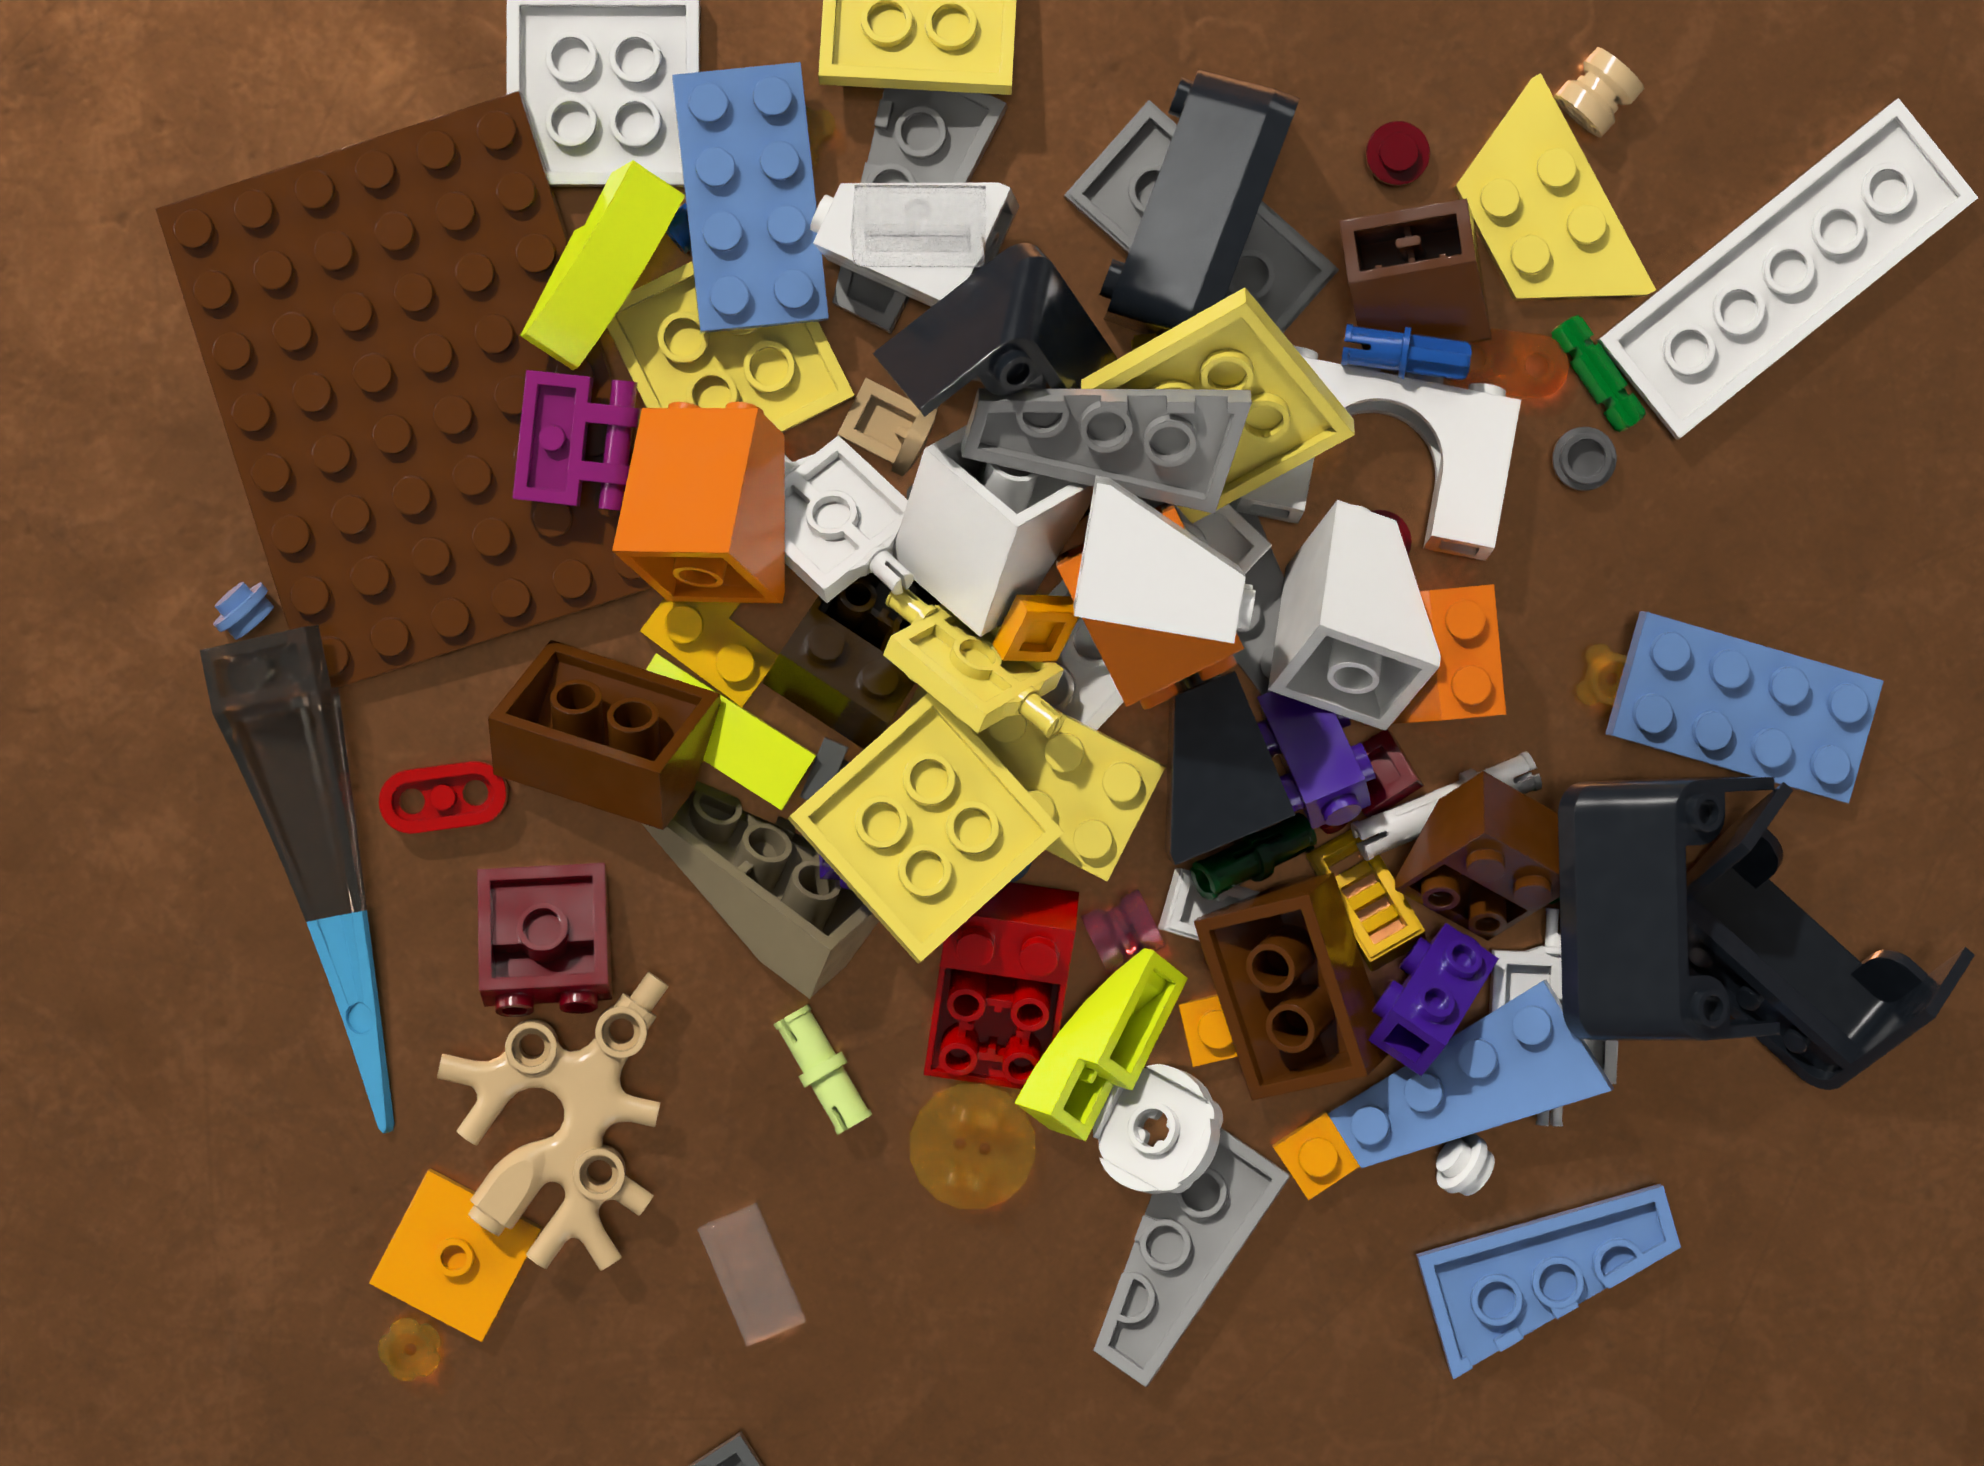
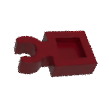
[1320,729,1424,834]

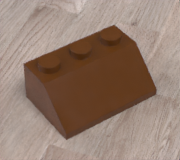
[488,640,721,830]
[1193,872,1389,1101]

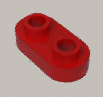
[379,761,508,834]

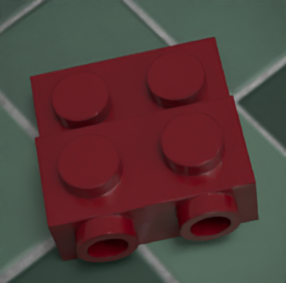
[477,863,612,1017]

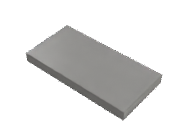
[1064,100,1339,333]

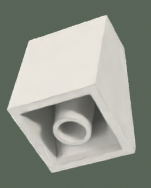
[810,182,1019,307]
[892,425,1094,637]
[1073,475,1256,644]
[1268,500,1441,731]

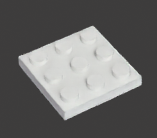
[507,0,700,187]

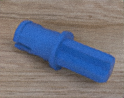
[1341,324,1472,380]

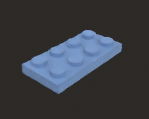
[672,62,829,334]
[1605,611,1884,803]

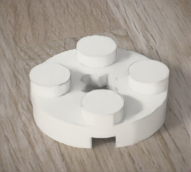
[1093,1064,1223,1194]

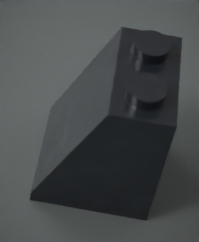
[1165,671,1295,865]

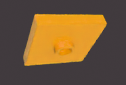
[369,1168,543,1342]

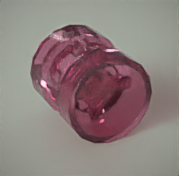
[1081,889,1166,974]

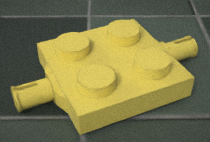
[883,586,1065,738]

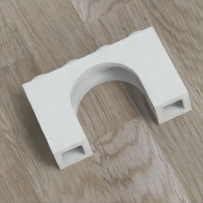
[1236,346,1521,561]

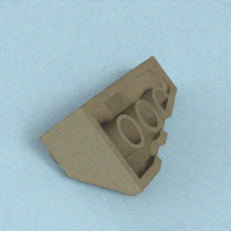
[641,781,879,999]

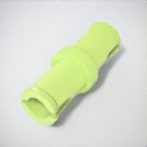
[774,1004,873,1135]

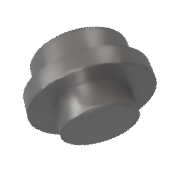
[1552,427,1617,491]

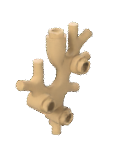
[437,972,669,1271]

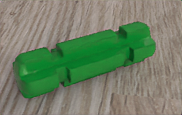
[1552,315,1646,432]

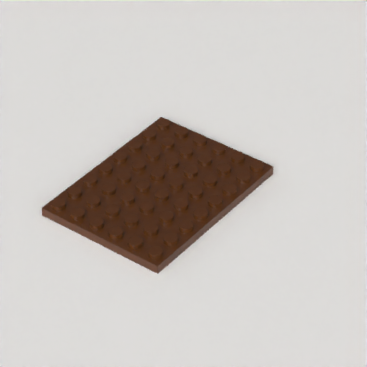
[155,91,652,696]

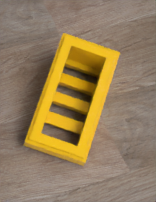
[1306,829,1426,971]

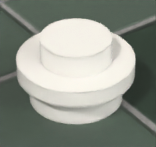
[1436,1134,1495,1196]

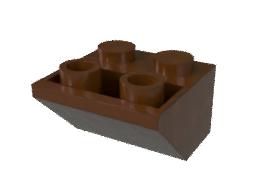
[1339,198,1492,350]
[1395,771,1560,941]

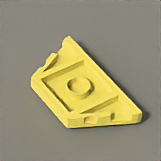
[1454,73,1656,300]

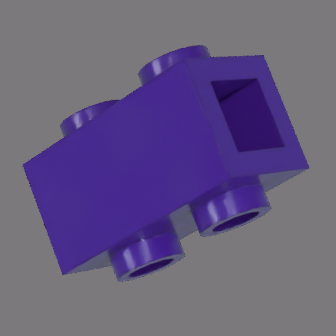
[1257,691,1376,830]
[1368,923,1499,1076]

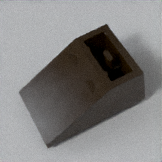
[763,573,941,749]

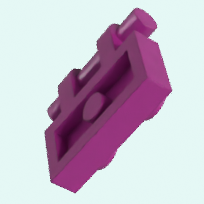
[513,370,641,511]

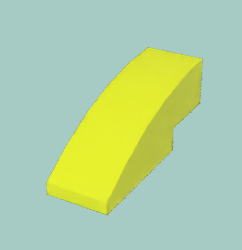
[520,160,685,370]
[646,653,817,810]
[1014,948,1188,1141]

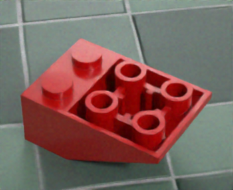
[923,882,1079,1089]

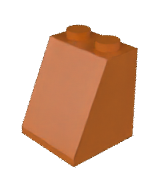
[612,402,785,603]
[1056,503,1244,710]
[1363,584,1506,726]

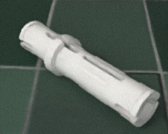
[1351,751,1542,861]

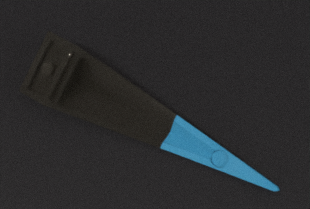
[199,625,395,1134]

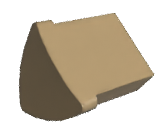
[837,378,938,476]

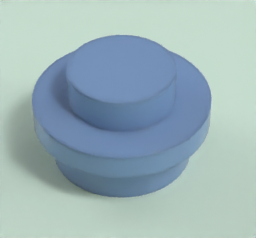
[213,582,274,640]

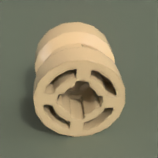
[1554,47,1645,138]

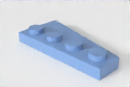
[1328,980,1614,1168]
[1416,1184,1681,1380]

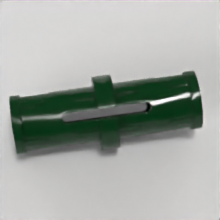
[1190,812,1317,900]

